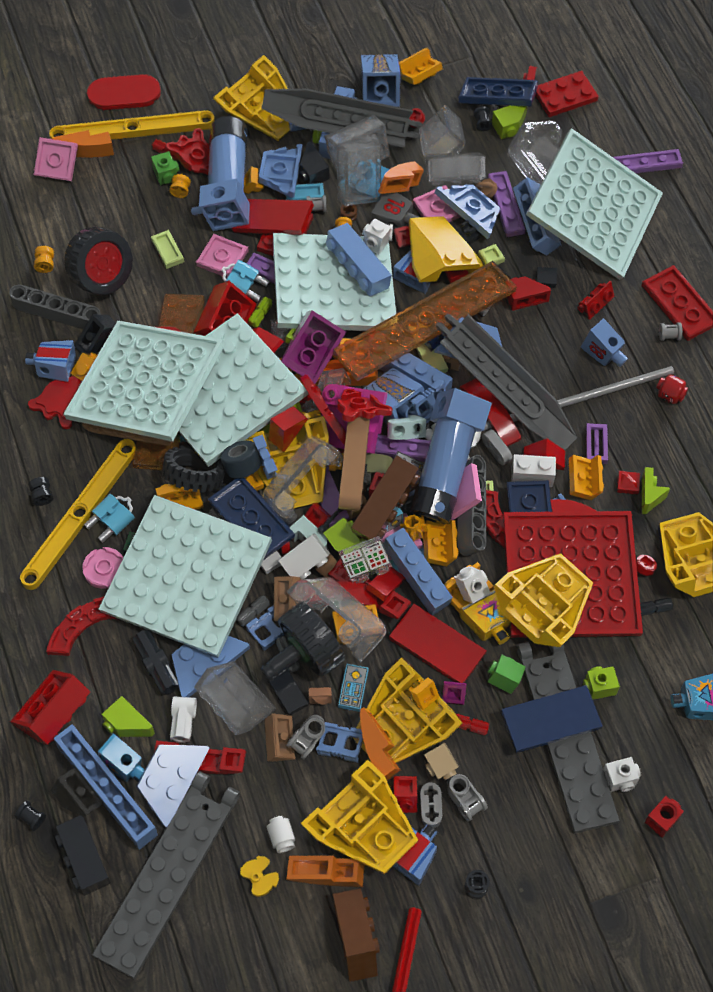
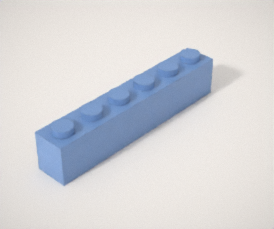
[54,724,158,850]

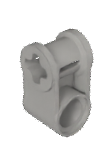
[286,715,325,760]
[448,774,488,822]

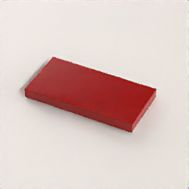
[232,199,314,235]
[642,265,713,341]
[389,604,487,683]

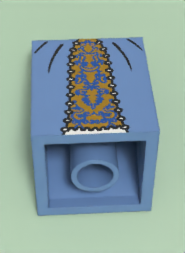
[361,54,400,107]
[363,368,428,426]

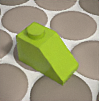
[492,105,527,139]
[102,696,155,737]

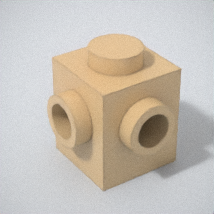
[425,743,459,780]

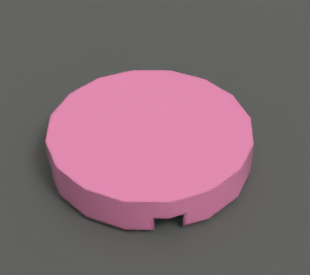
[83,547,123,589]

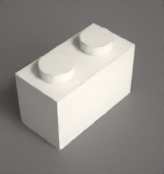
[511,454,556,487]
[278,533,330,581]

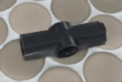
[132,630,179,695]

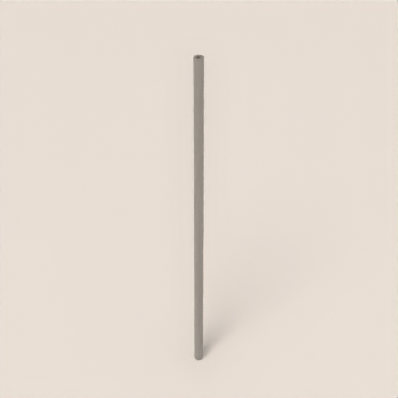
[484,366,674,431]

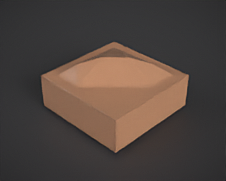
[309,687,332,705]

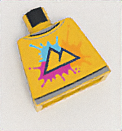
[460,590,510,645]

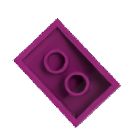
[281,310,346,384]

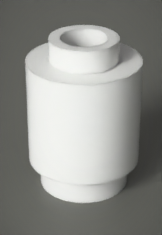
[266,816,295,853]

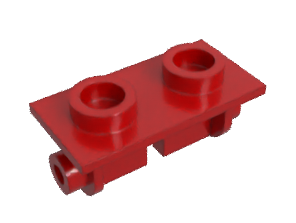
[577,281,615,320]

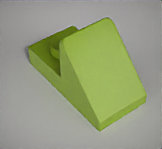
[642,467,670,514]

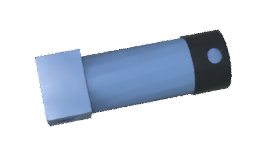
[191,116,250,231]
[409,388,492,524]

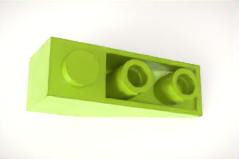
[323,518,383,572]

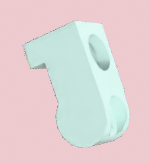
[387,415,426,440]
[289,515,327,548]

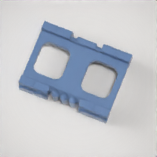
[410,379,446,424]
[253,434,278,480]
[246,605,284,651]
[316,722,363,763]

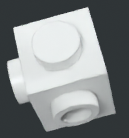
[362,219,391,255]
[454,566,491,604]
[603,757,641,792]

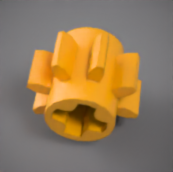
[400,514,428,542]

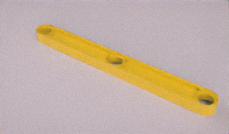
[49,111,215,140]
[20,439,137,590]

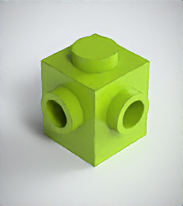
[583,666,619,700]

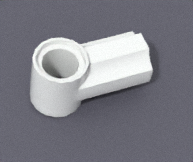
[170,696,197,743]

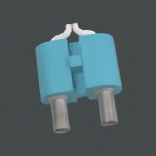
[221,260,269,302]
[84,494,135,543]

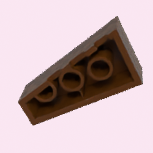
[351,455,420,545]

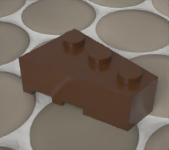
[333,888,380,982]

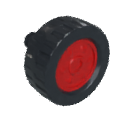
[64,226,133,295]

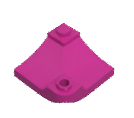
[321,384,388,454]

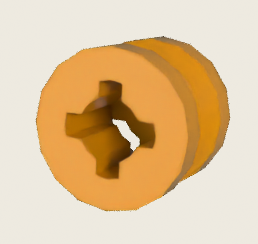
[169,174,191,198]

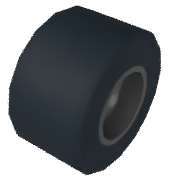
[221,440,262,478]

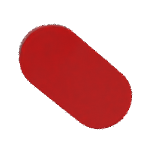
[87,75,161,110]

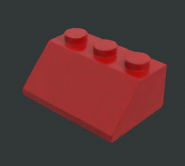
[193,281,257,336]
[10,670,90,745]

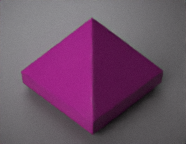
[442,681,467,705]

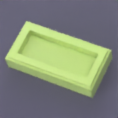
[151,230,184,269]

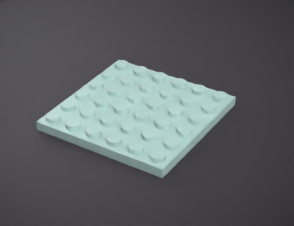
[526,128,663,280]
[273,233,398,332]
[178,313,309,467]
[63,321,225,442]
[99,495,272,657]

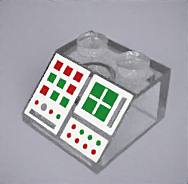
[338,536,393,583]

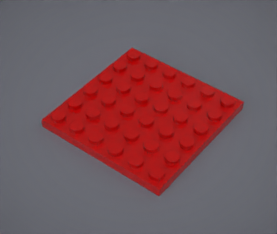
[503,511,643,638]

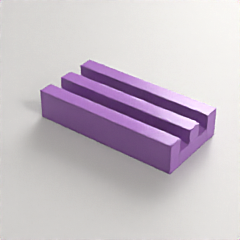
[586,423,608,464]

